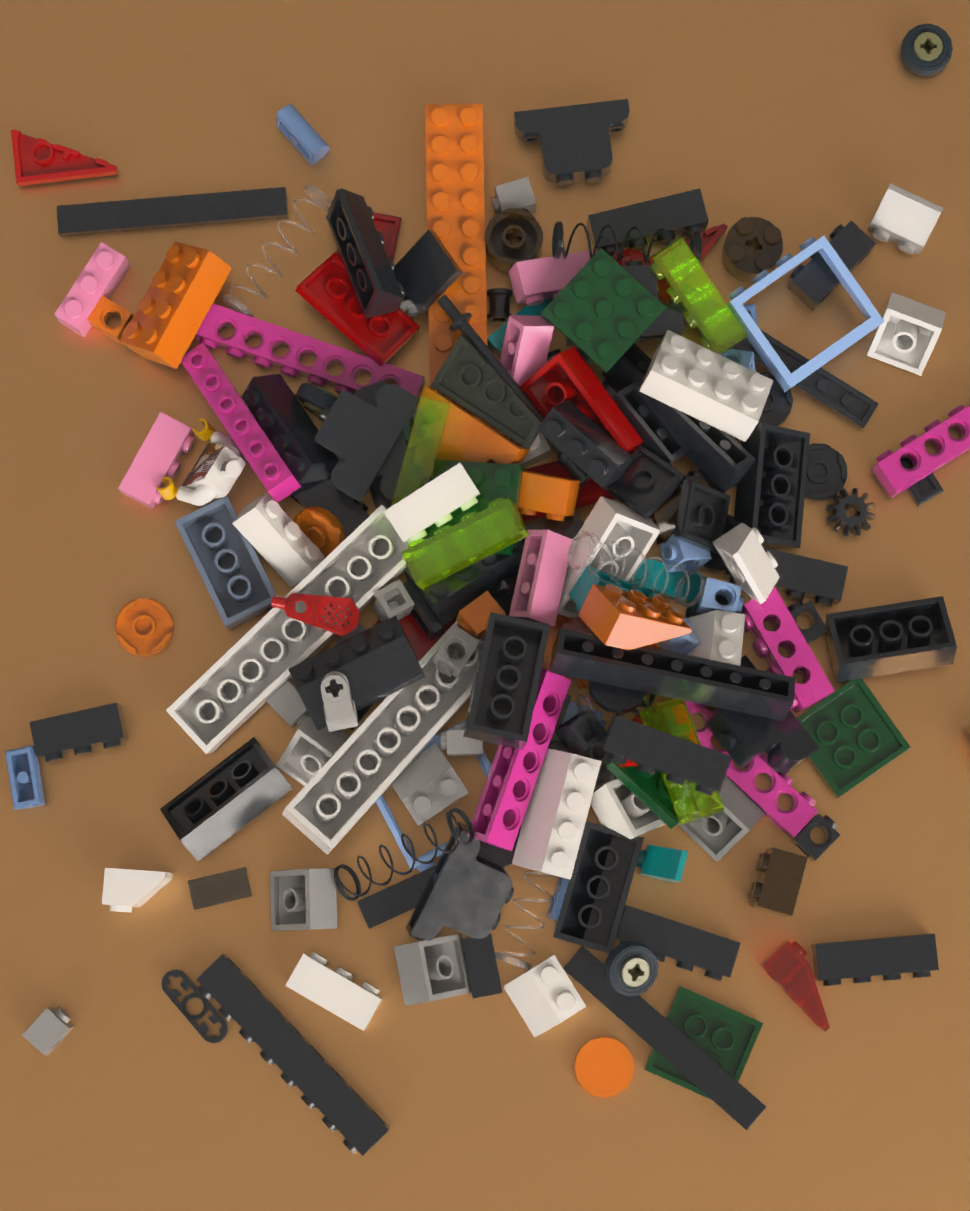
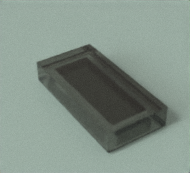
[188,867,253,910]

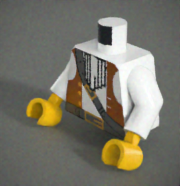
[156,418,246,506]

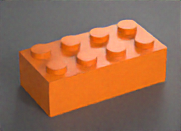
[120,241,232,369]

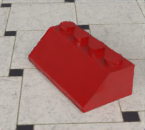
[520,347,644,482]

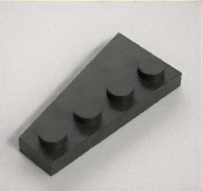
[431,335,543,449]

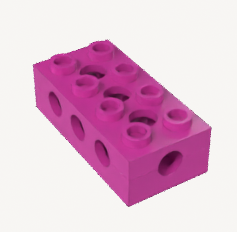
[740,587,834,713]

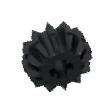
[825,488,876,538]

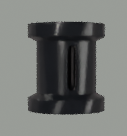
[487,288,513,322]

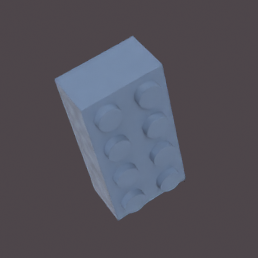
[174,496,277,630]

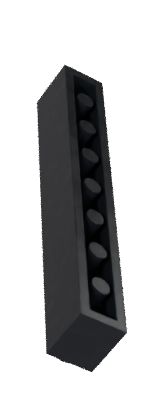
[549,628,795,721]
[196,954,390,1156]

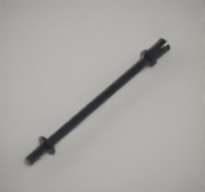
[437,295,591,486]

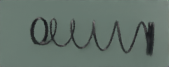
[552,221,702,268]
[334,808,474,901]

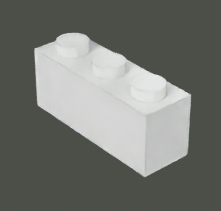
[384,463,481,544]
[232,492,325,587]
[285,952,383,1031]

